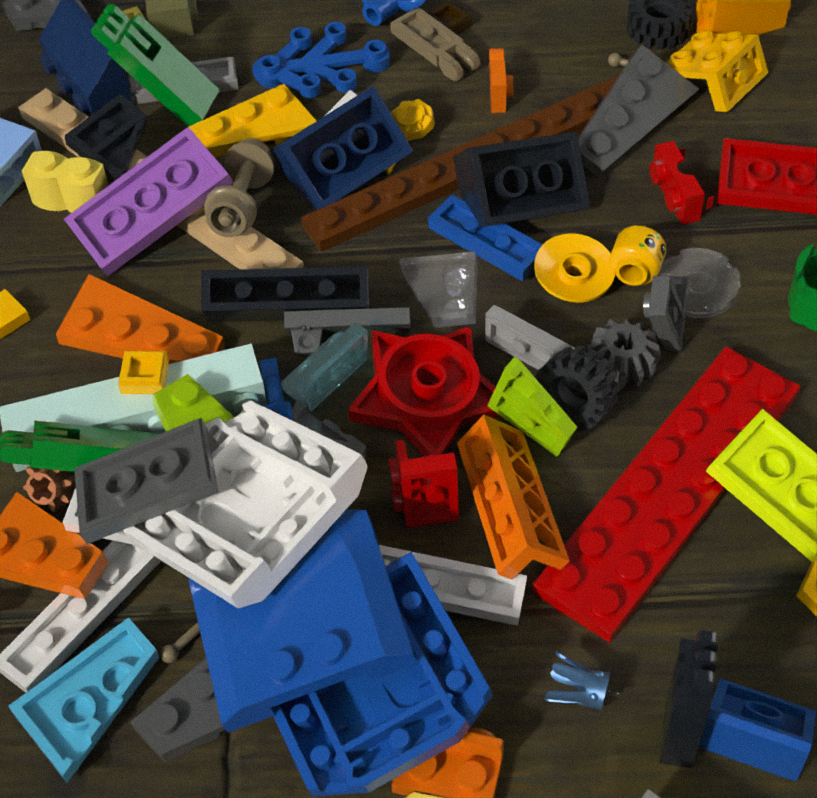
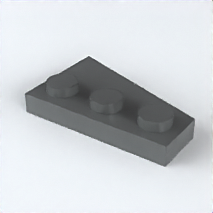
[131,658,225,762]

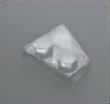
[399,251,478,328]

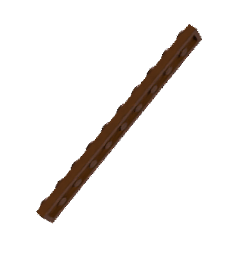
[301,74,620,252]

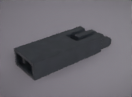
[659,630,719,768]

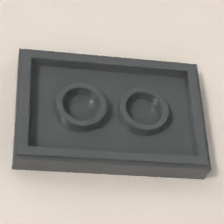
[75,418,219,544]

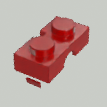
[649,141,714,225]

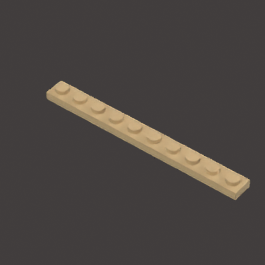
[18,88,304,269]

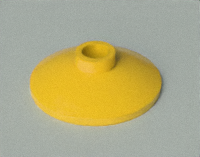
[534,233,615,303]

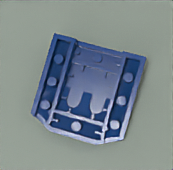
[188,509,417,733]
[273,552,493,796]

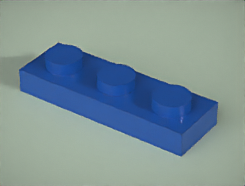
[428,195,543,282]

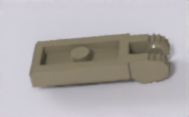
[390,7,480,81]

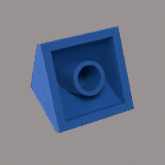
[699,678,816,782]

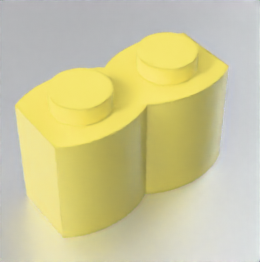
[22,151,109,213]

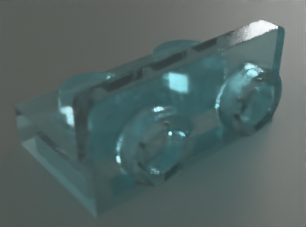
[281,322,368,412]

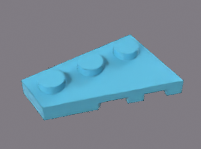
[9,618,159,783]

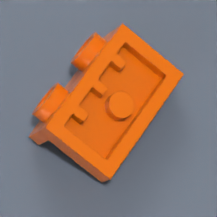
[391,728,504,798]

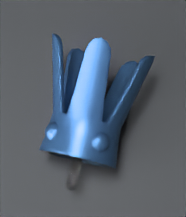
[544,651,620,710]

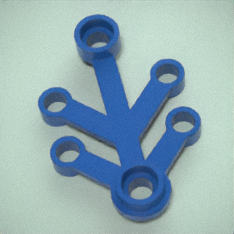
[252,22,391,98]

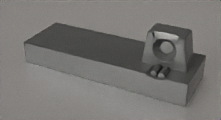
[284,307,411,355]

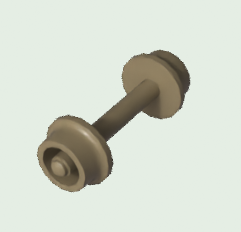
[204,139,274,237]

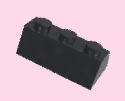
[453,131,591,228]

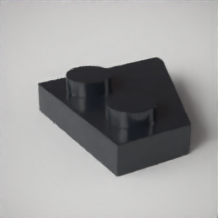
[65,94,147,183]

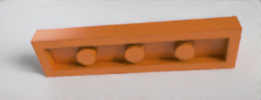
[457,414,570,579]

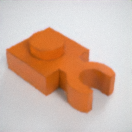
[489,48,513,113]

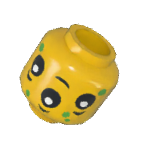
[609,225,667,286]

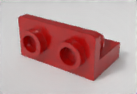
[388,439,459,528]

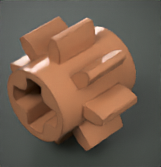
[23,466,76,512]

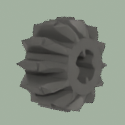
[588,316,661,390]

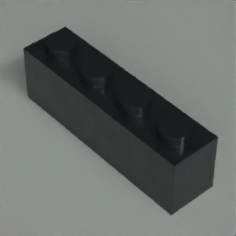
[201,266,370,322]

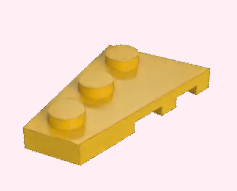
[189,84,316,158]

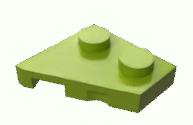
[487,356,577,457]

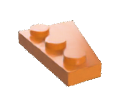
[0,492,109,599]

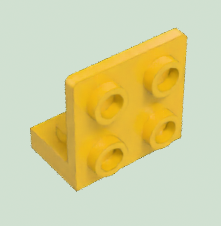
[666,30,768,112]

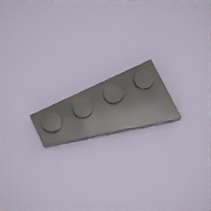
[578,44,699,176]

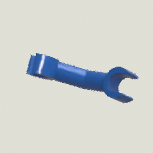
[259,358,293,420]

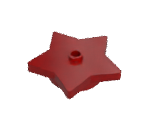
[348,327,501,456]

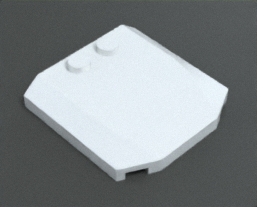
[123,400,368,608]

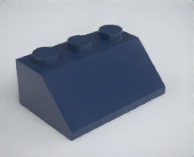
[39,0,133,117]
[270,85,413,210]

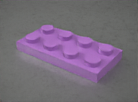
[64,127,234,276]

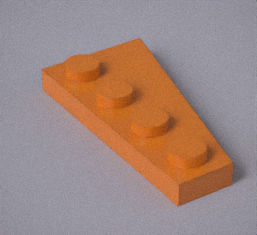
[56,274,225,364]

